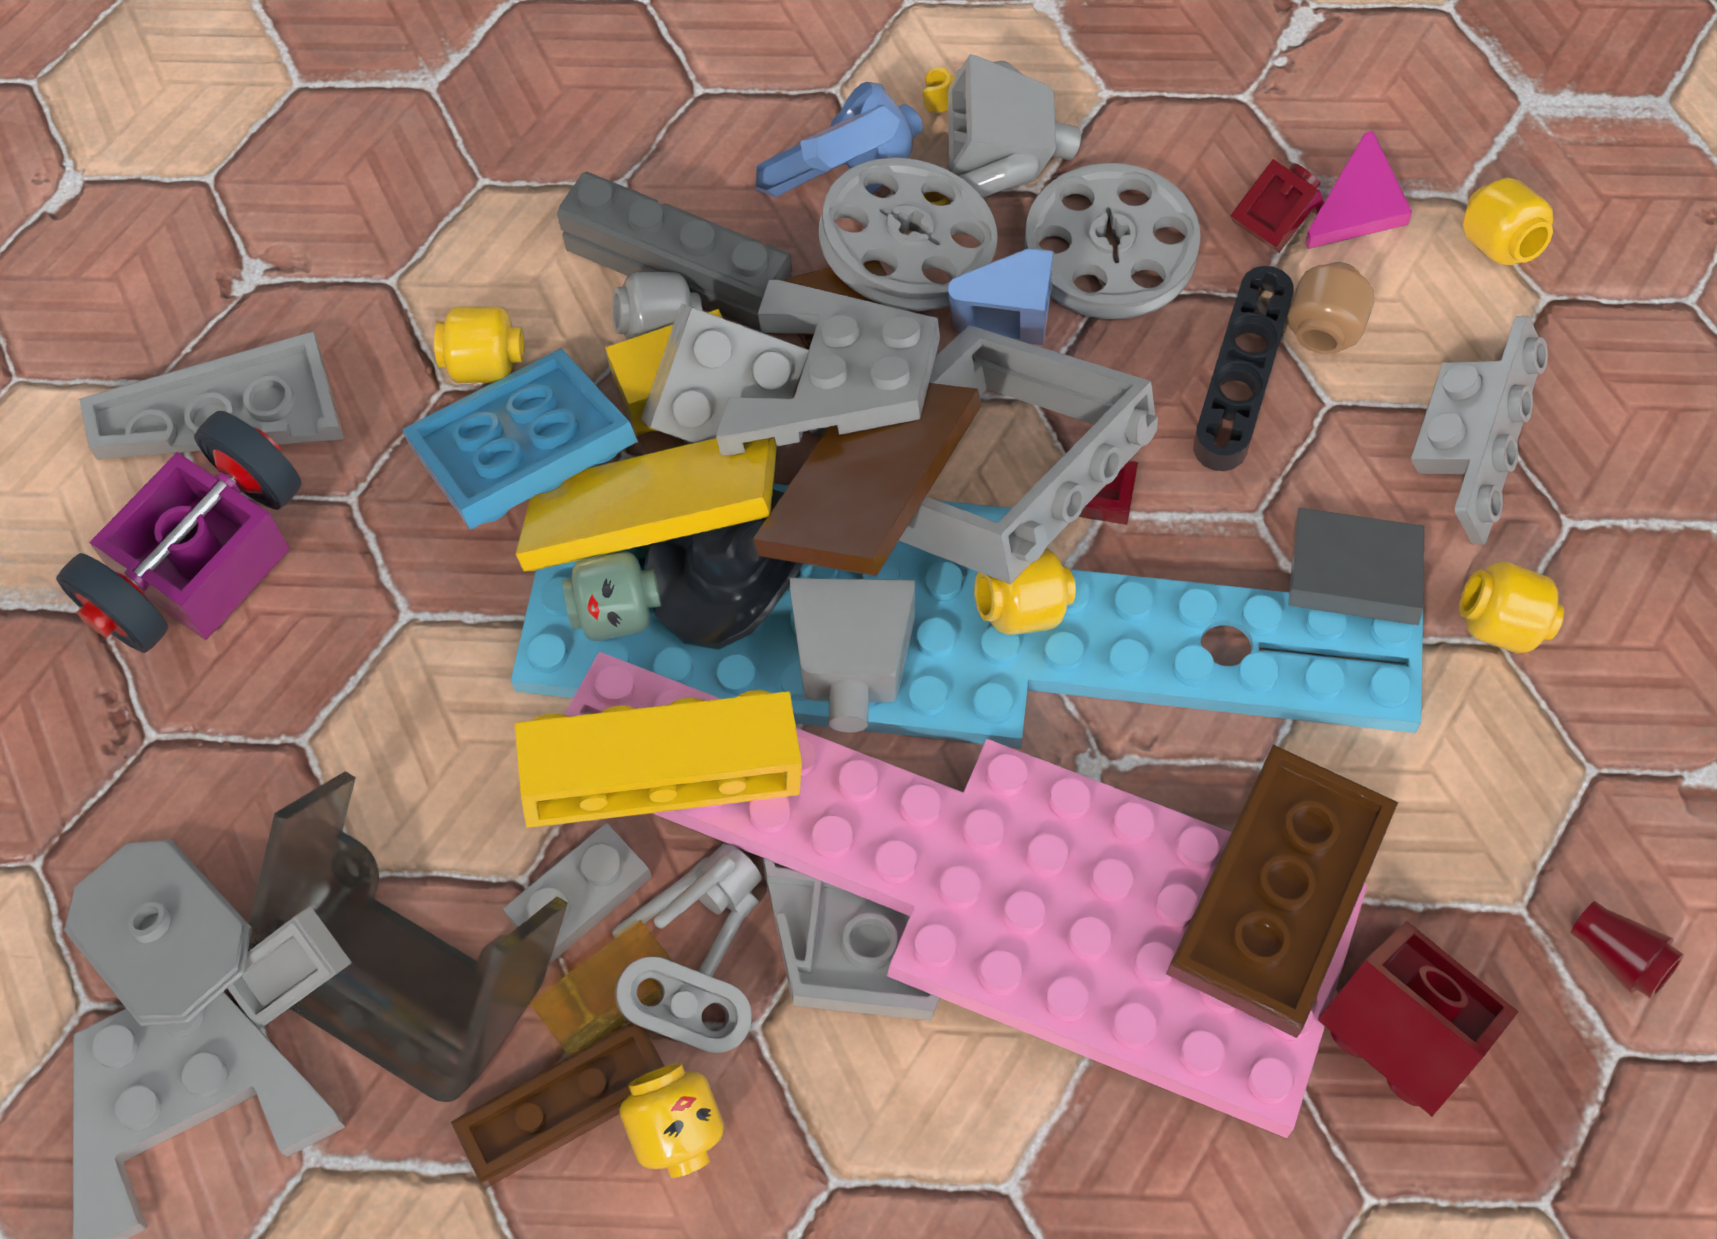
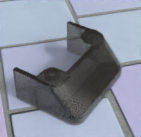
[248,771,568,1102]

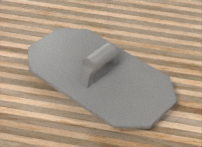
[64,839,252,1026]

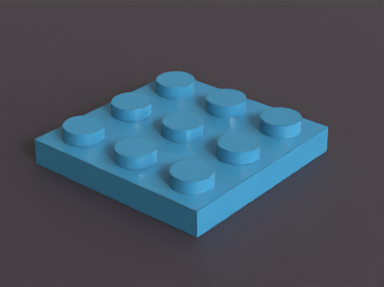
[402,348,638,530]

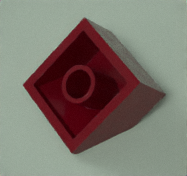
[1318,921,1519,1117]

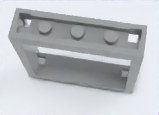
[899,325,1158,584]

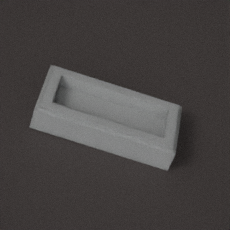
[228,906,352,1029]

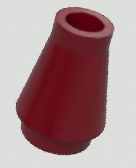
[1570,901,1684,999]

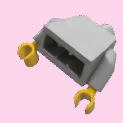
[922,54,1081,206]

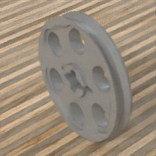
[818,158,997,311]
[1024,163,1200,319]

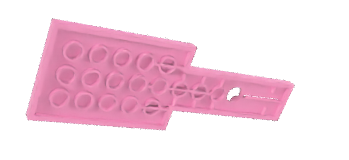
[564,651,1368,1138]

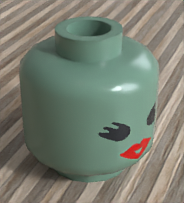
[562,552,661,641]

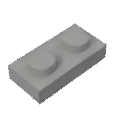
[503,823,652,965]

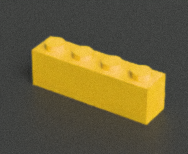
[514,690,802,828]

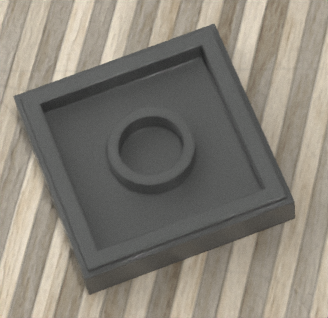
[1288,507,1424,625]

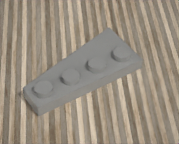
[79,331,344,460]

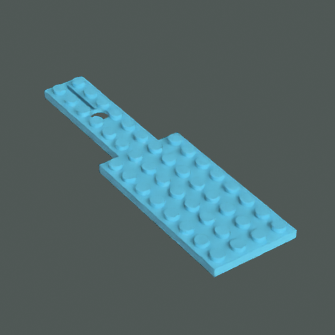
[511,465,1423,749]

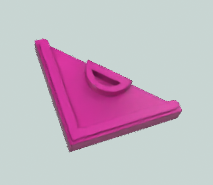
[1305,131,1412,249]

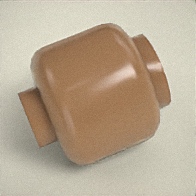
[1287,262,1375,355]

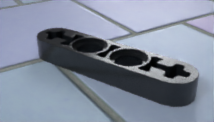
[1193,266,1294,471]

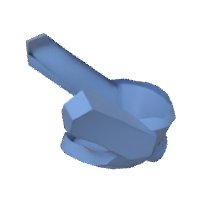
[756,82,923,198]

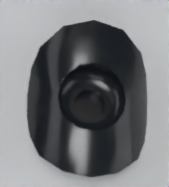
[644,489,803,650]

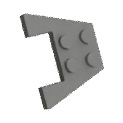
[716,280,940,455]
[761,857,942,1021]
[73,991,346,1239]

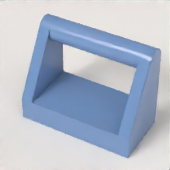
[948,248,1053,345]

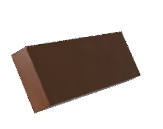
[451,1023,664,1189]

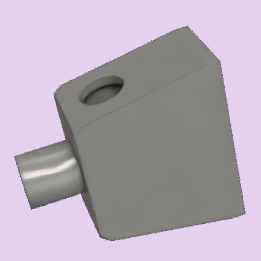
[790,578,915,733]

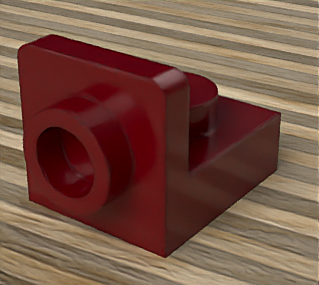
[1230,159,1324,253]

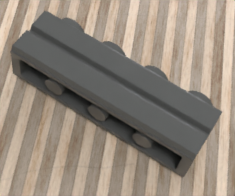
[557,171,793,334]

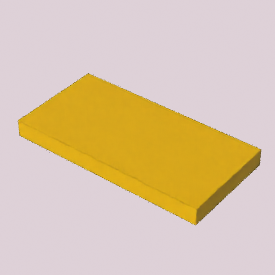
[516,437,777,572]

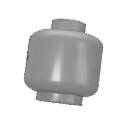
[612,272,702,340]

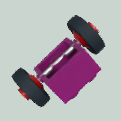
[56,411,302,653]

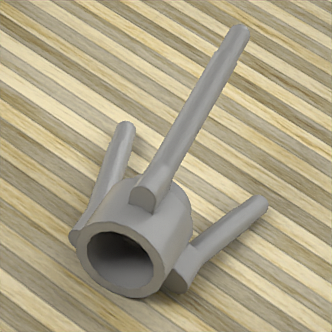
[612,842,762,977]

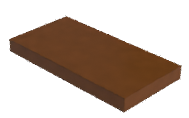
[753,383,981,576]
[1166,744,1398,1038]

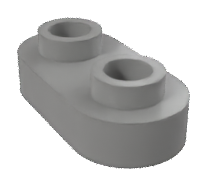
[615,957,752,1053]

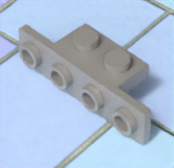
[1411,315,1548,544]

